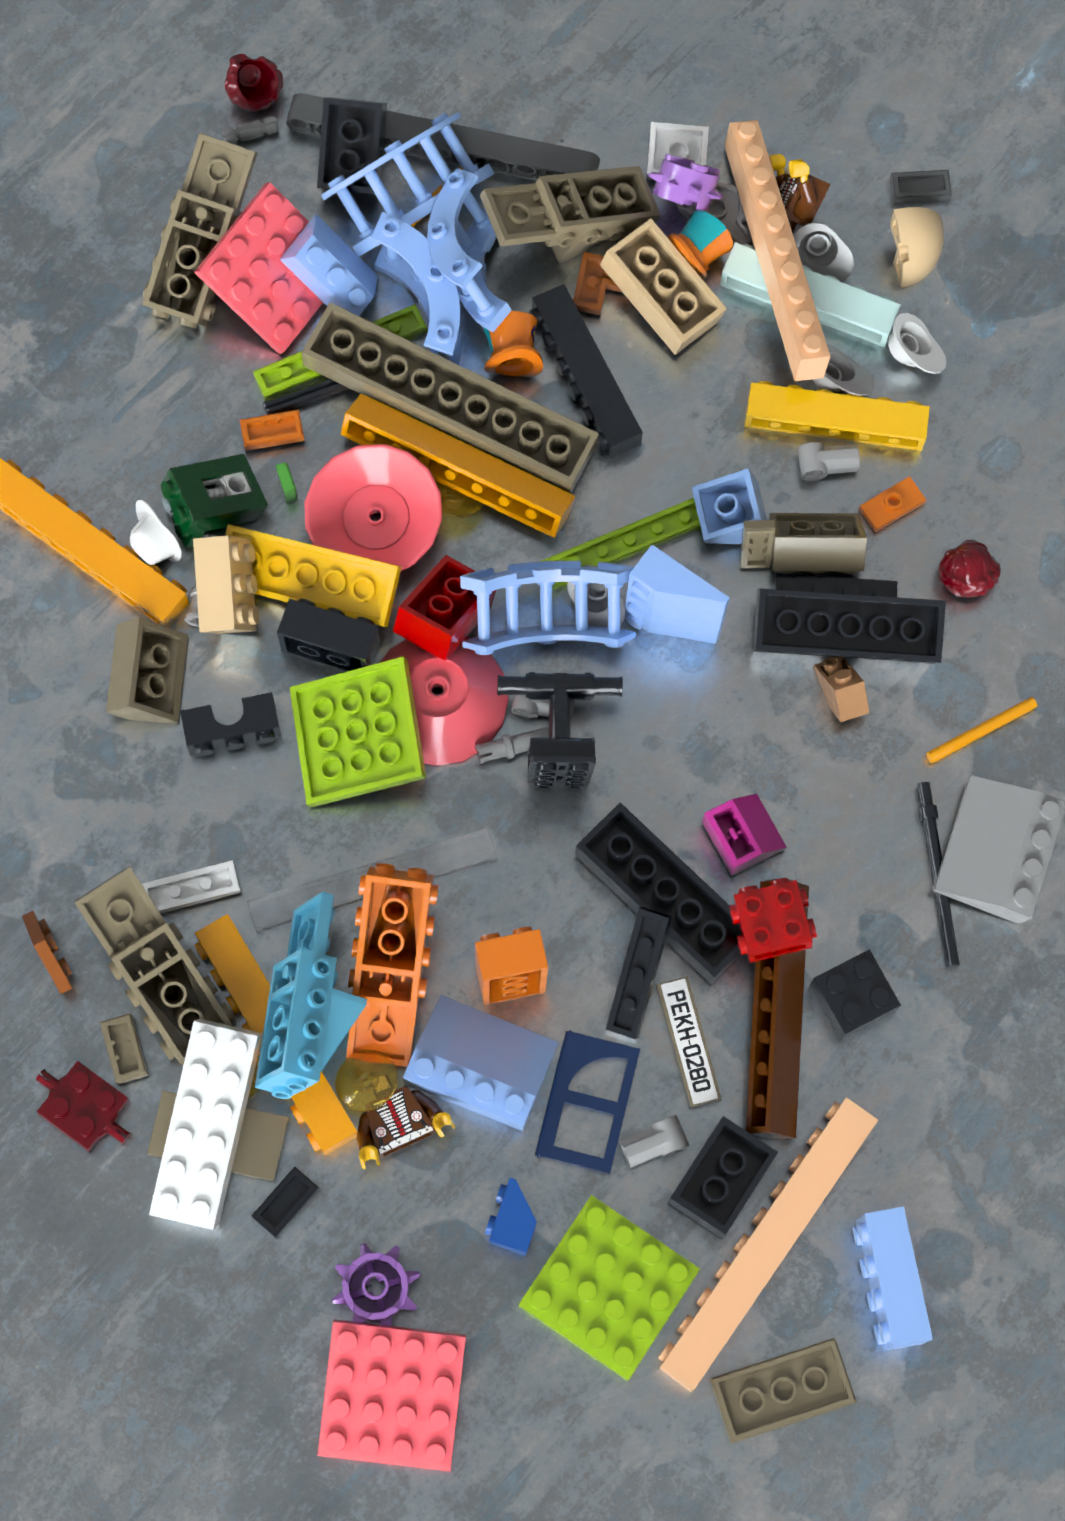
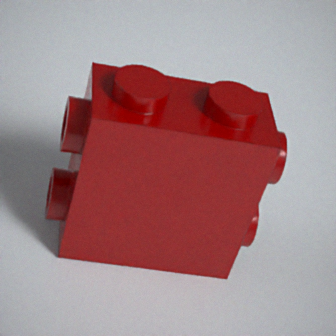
[729,878,817,963]

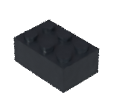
[317,97,387,194]
[277,598,380,672]
[668,1116,778,1239]

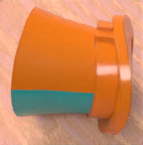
[666,210,733,280]
[483,311,543,377]

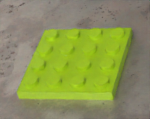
[289,657,427,807]
[518,1195,700,1381]

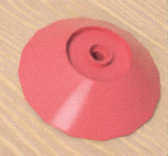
[304,444,442,571]
[380,637,509,766]

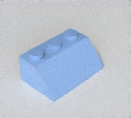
[280,215,378,316]

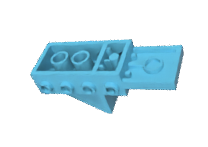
[255,891,367,1099]

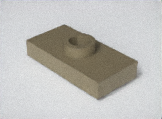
[740,520,775,568]
[100,1013,149,1085]

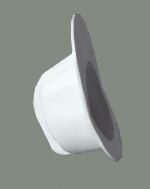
[888,313,947,374]
[130,500,182,565]

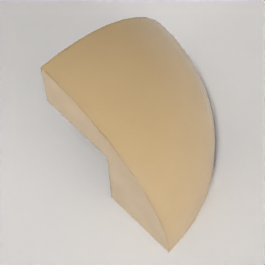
[890,207,944,289]

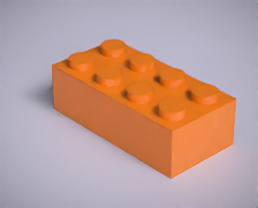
[475,927,548,1006]

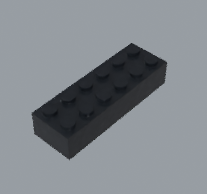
[753,588,946,663]
[575,802,742,985]

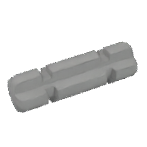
[221,115,278,144]

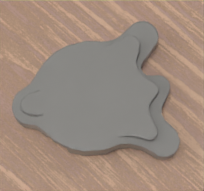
[677,182,752,245]

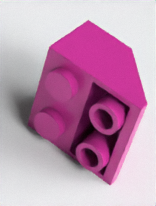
[702,794,787,876]

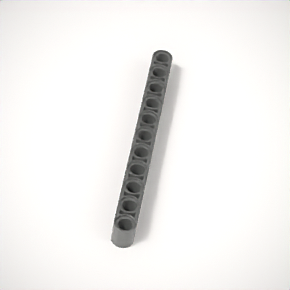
[286,93,600,181]

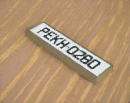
[656,976,722,1109]

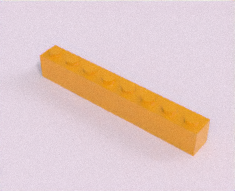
[340,393,576,538]
[0,458,190,628]
[194,914,358,1156]

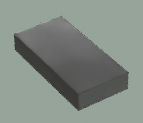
[890,170,952,204]

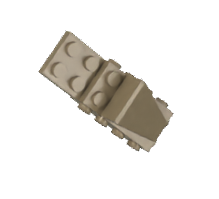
[142,133,258,329]
[479,166,661,263]
[74,866,235,1066]

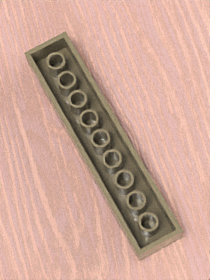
[302,302,599,494]

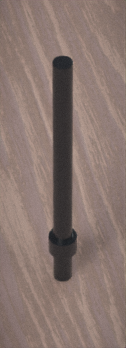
[917,782,960,967]

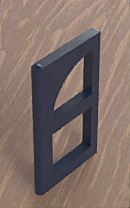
[535,1030,640,1175]

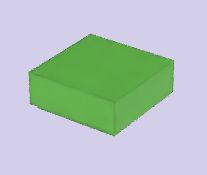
[276,462,298,503]

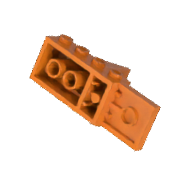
[346,863,439,1067]

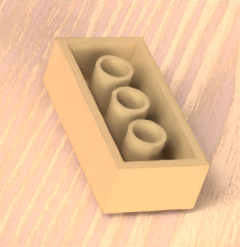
[600,219,727,355]

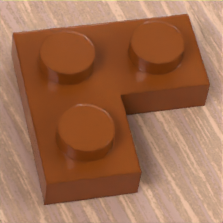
[573,252,622,315]
[22,911,73,994]

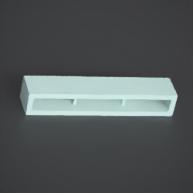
[720,242,901,347]

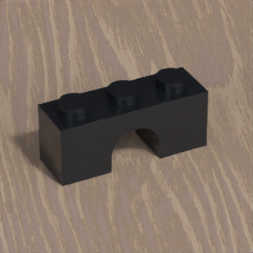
[180,692,281,756]

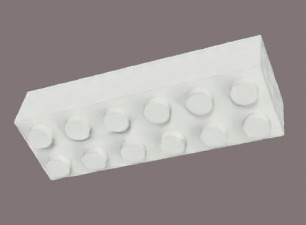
[149,1019,263,1230]

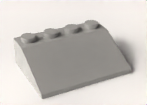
[933,775,1065,924]

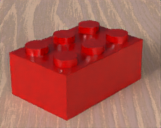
[393,555,496,661]

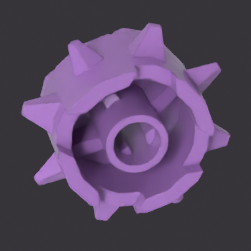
[648,154,723,211]
[332,1243,420,1326]

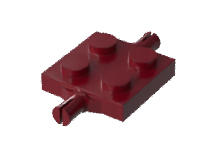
[36,1061,131,1152]

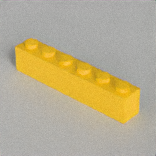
[744,381,930,451]

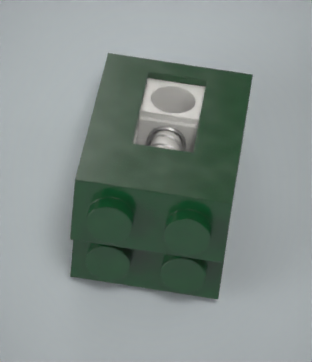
[160,454,268,549]

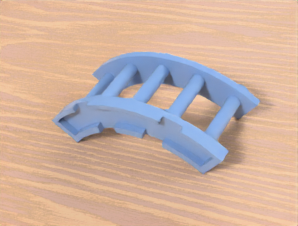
[321,112,495,257]
[427,168,512,332]
[372,212,461,365]
[460,561,636,655]

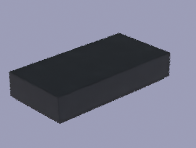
[251,1166,320,1238]

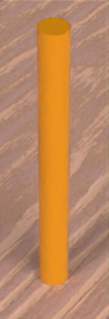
[926,697,1038,764]

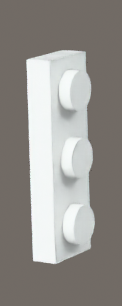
[142,860,241,914]

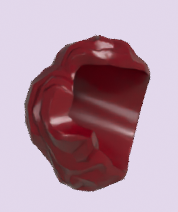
[224,54,283,112]
[938,539,1001,598]

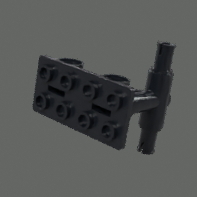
[497,672,623,789]

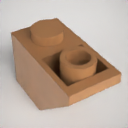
[814,656,870,722]

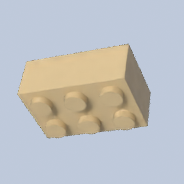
[193,535,260,634]

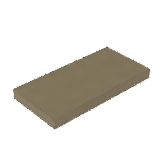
[147,1091,289,1182]
[709,1338,857,1444]

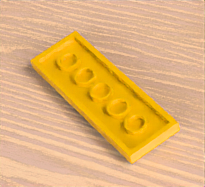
[225,524,402,627]

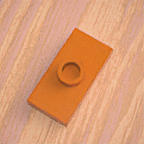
[240,409,305,451]
[859,476,926,533]

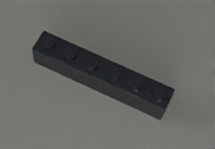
[529,284,643,458]

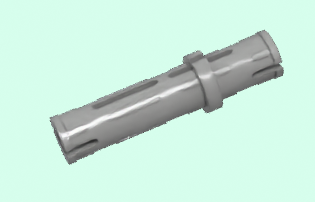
[475,727,549,764]

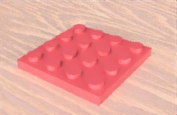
[194,182,323,354]
[317,1319,466,1471]

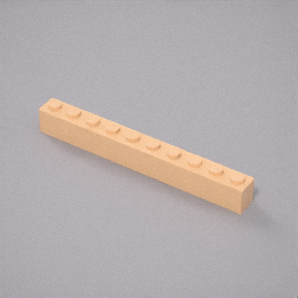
[724,120,830,381]
[658,1097,878,1392]

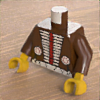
[769,154,830,233]
[356,1075,456,1169]

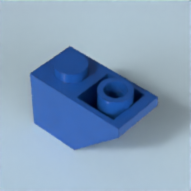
[485,1178,537,1256]

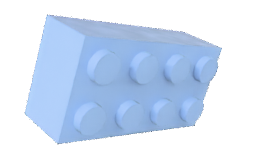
[853,1206,933,1351]

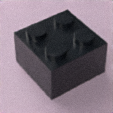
[809,949,901,1041]

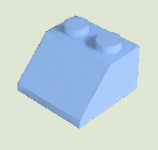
[691,468,767,544]

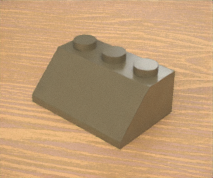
[769,513,867,574]
[106,617,188,723]

